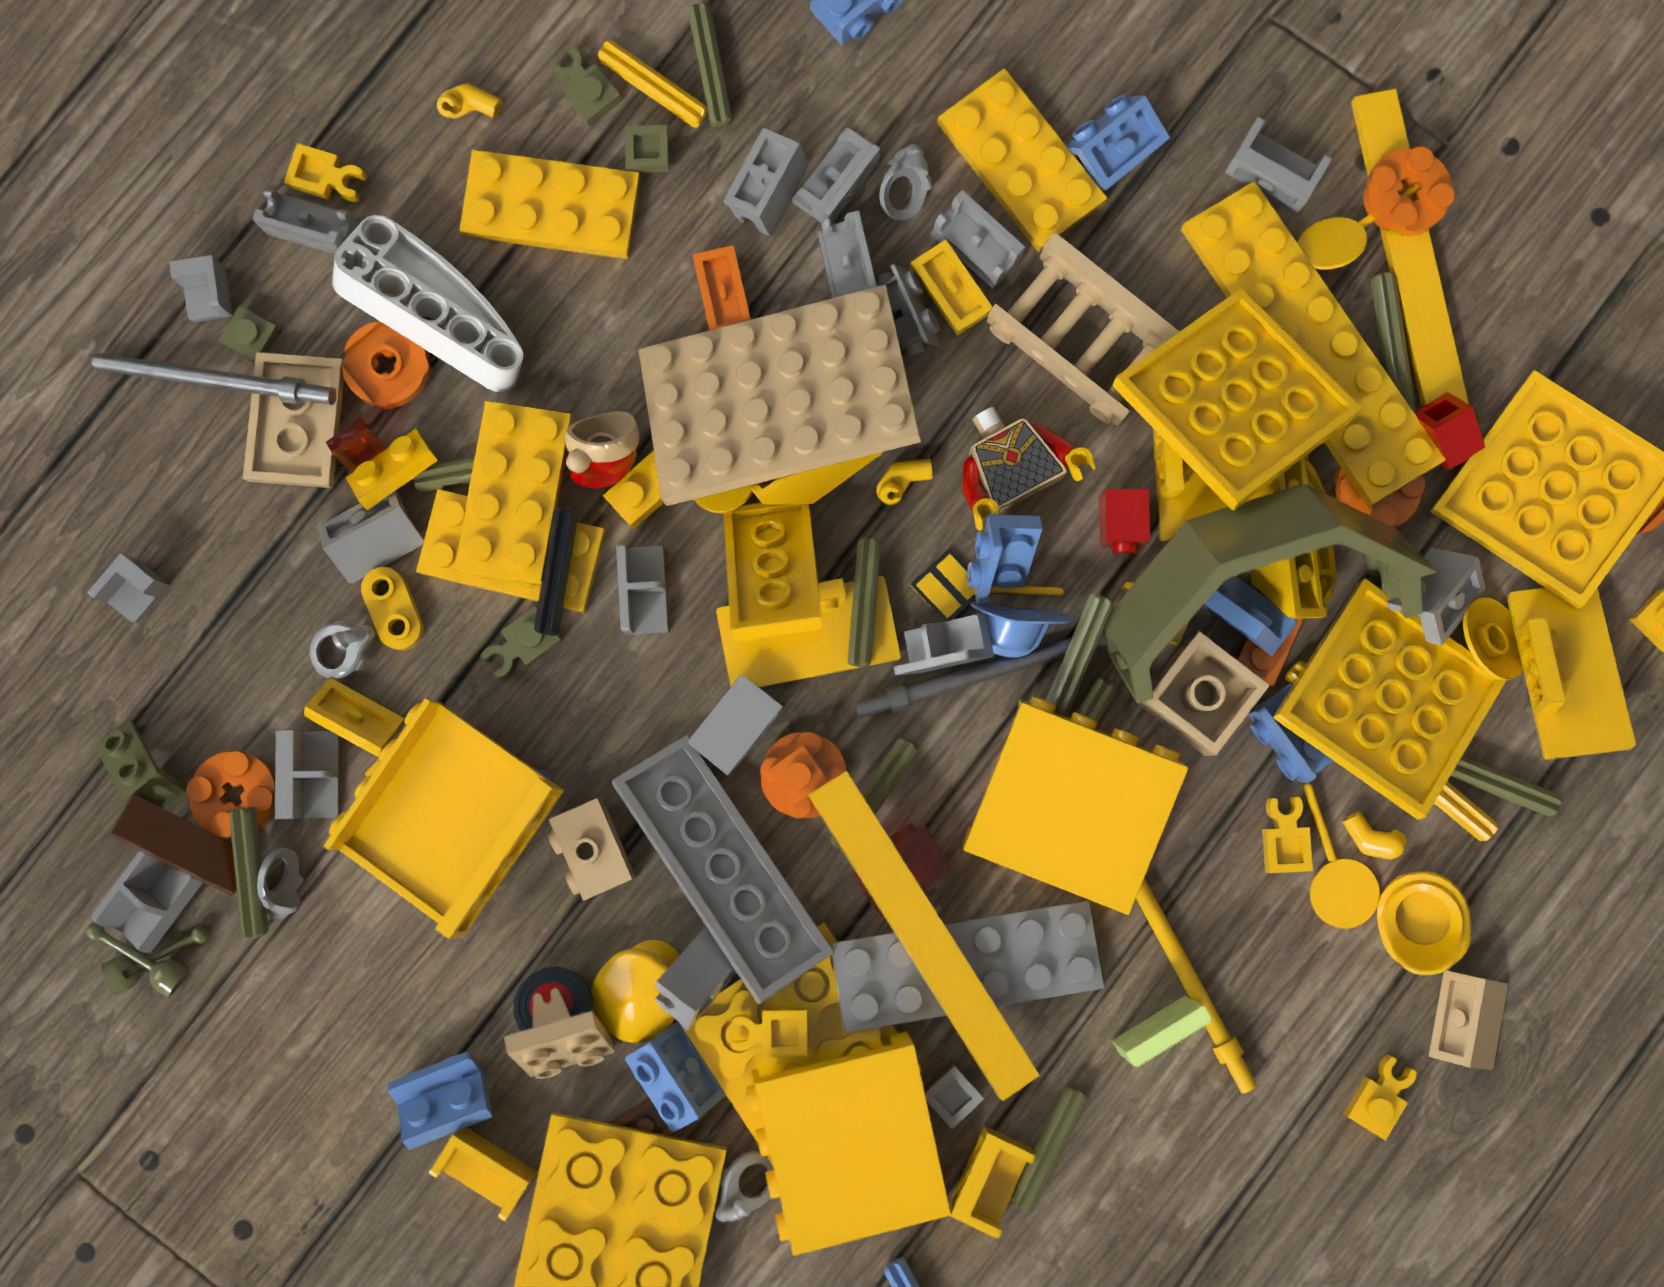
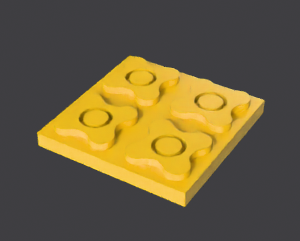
[1113,288,1363,511]
[1430,370,1664,609]
[1273,578,1506,820]
[678,922,922,1166]
[514,1112,727,1287]

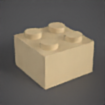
[1138,631,1270,756]

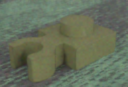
[549,45,622,126]
[481,606,562,679]

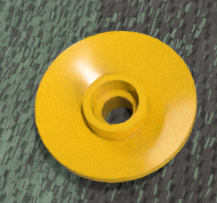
[1463,597,1523,681]

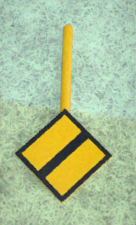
[910,549,1064,622]

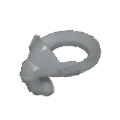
[879,144,932,221]
[309,621,375,679]
[257,847,304,920]
[714,1150,774,1222]

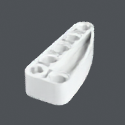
[332,215,523,392]

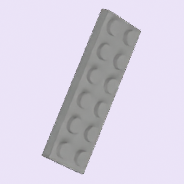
[612,735,834,1005]
[830,901,1104,1033]

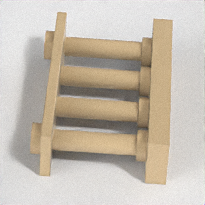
[987,232,1180,426]

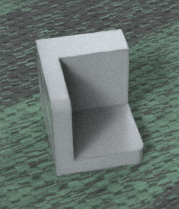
[169,255,233,322]
[88,553,170,623]

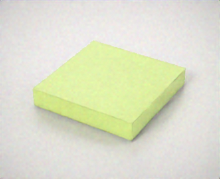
[1112,995,1212,1067]

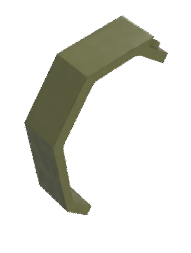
[1104,483,1437,704]

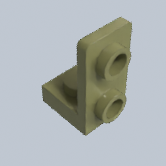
[96,720,188,812]

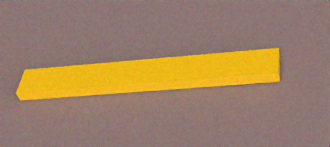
[1351,89,1469,408]
[808,771,1040,1101]

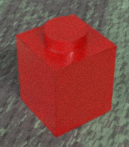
[1414,392,1486,470]
[1099,489,1150,554]

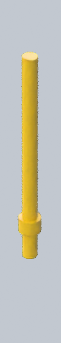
[1136,878,1257,1094]

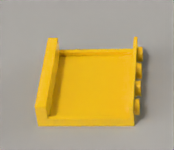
[962,696,1188,915]
[323,698,564,939]
[746,1031,951,1256]

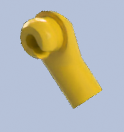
[1342,810,1407,860]

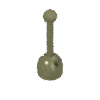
[86,923,190,998]
[101,926,210,995]

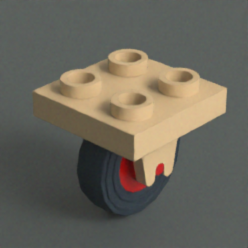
[504,966,615,1079]

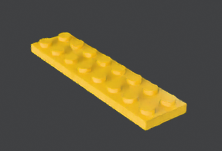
[1181,181,1446,508]

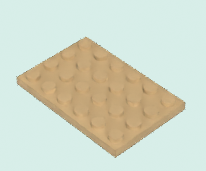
[638,284,921,506]

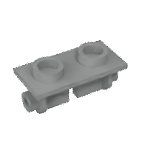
[875,264,941,356]

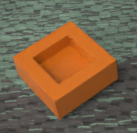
[768,745,829,806]

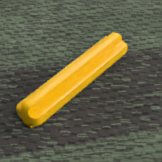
[598,40,708,128]

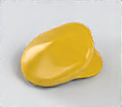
[1377,871,1471,975]
[591,940,680,1043]

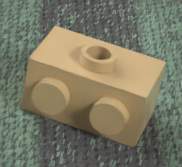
[547,798,637,901]

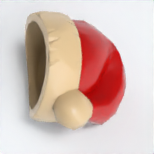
[565,412,639,489]

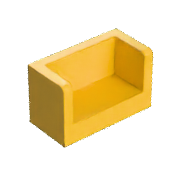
[948,1125,1036,1239]
[429,1127,537,1221]

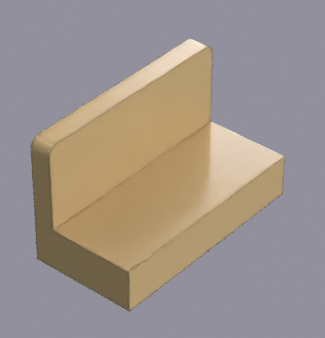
[1428,970,1508,1070]

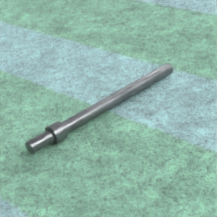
[92,353,337,405]
[854,632,1106,719]

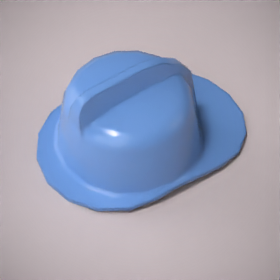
[971,601,1075,658]

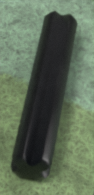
[534,507,578,636]

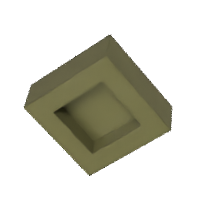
[625,125,669,173]
[218,305,281,363]

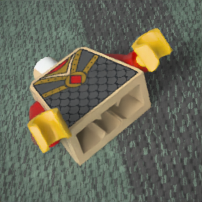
[961,407,1096,531]

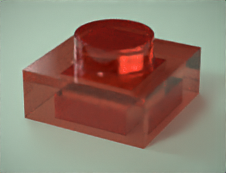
[326,417,387,474]

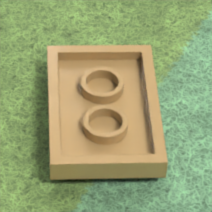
[243,352,344,488]

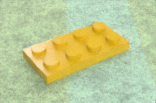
[937,68,1107,253]
[459,150,641,259]
[454,401,573,584]
[416,489,606,613]
[724,503,823,642]

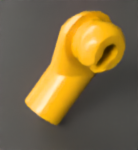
[437,83,503,119]
[876,458,932,505]

